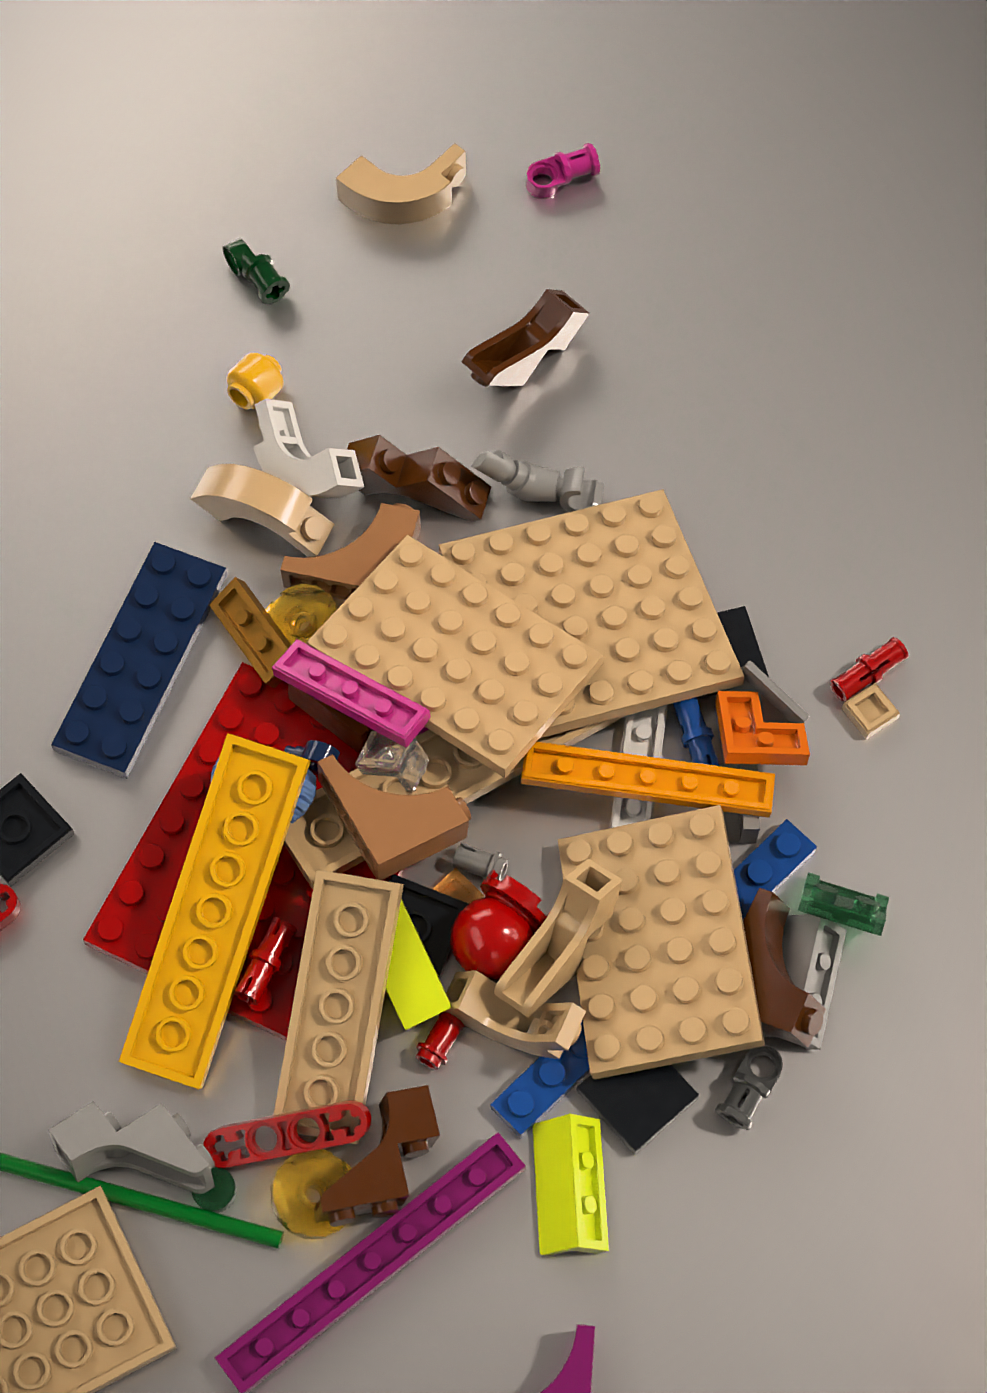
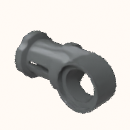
[715,1045,783,1130]

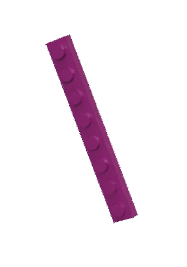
[215,1132,526,1393]

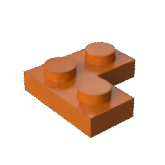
[715,691,810,765]

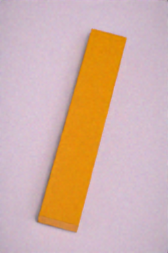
[521,742,775,818]

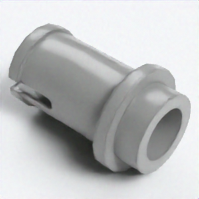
[452,842,509,882]

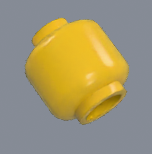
[226,353,284,410]

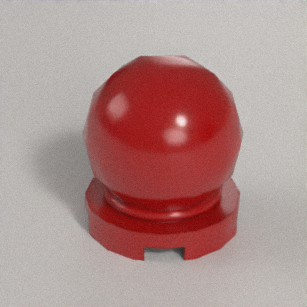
[450,870,550,980]

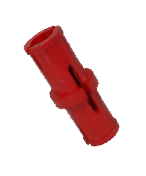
[830,637,909,702]
[234,917,297,1005]

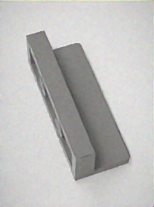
[763,914,847,1050]

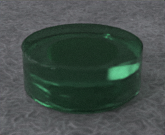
[191,1167,237,1213]

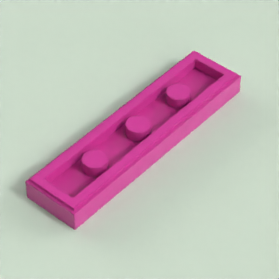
[272,639,431,748]

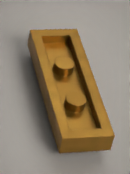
[209,577,291,688]

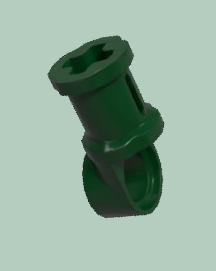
[222,238,290,304]

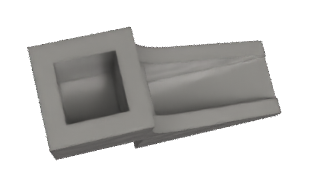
[48,1101,215,1194]

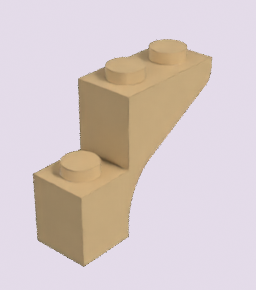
[494,858,623,1017]

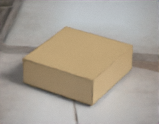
[841,683,900,739]

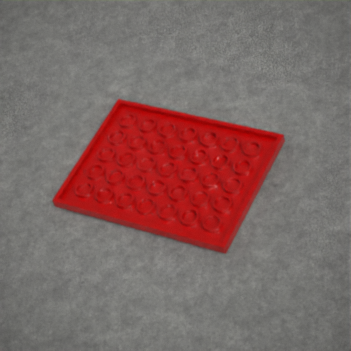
[83,662,404,1041]

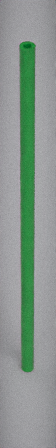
[0,1152,284,1249]

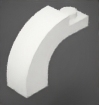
[253,399,364,498]

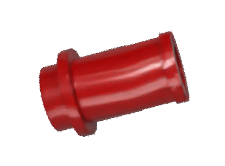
[415,1012,464,1070]

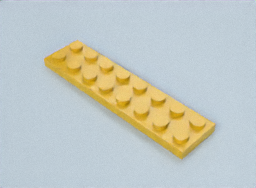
[119,733,311,1090]

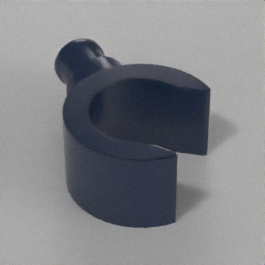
[284,740,340,774]

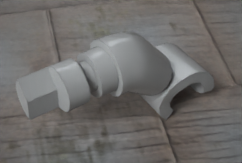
[471,450,604,512]

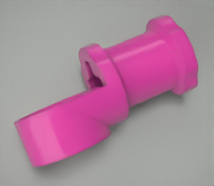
[526,143,600,199]

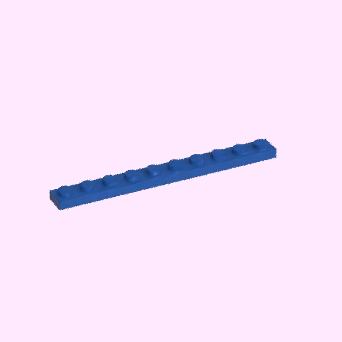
[490,819,817,1139]

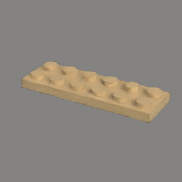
[271,869,404,1145]

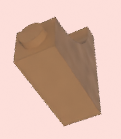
[280,503,421,600]
[318,754,471,880]

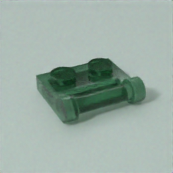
[798,872,889,936]

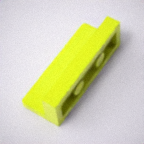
[386,899,451,1030]
[533,1114,609,1256]

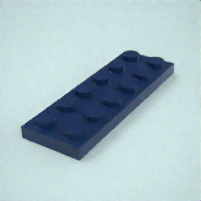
[51,542,228,779]

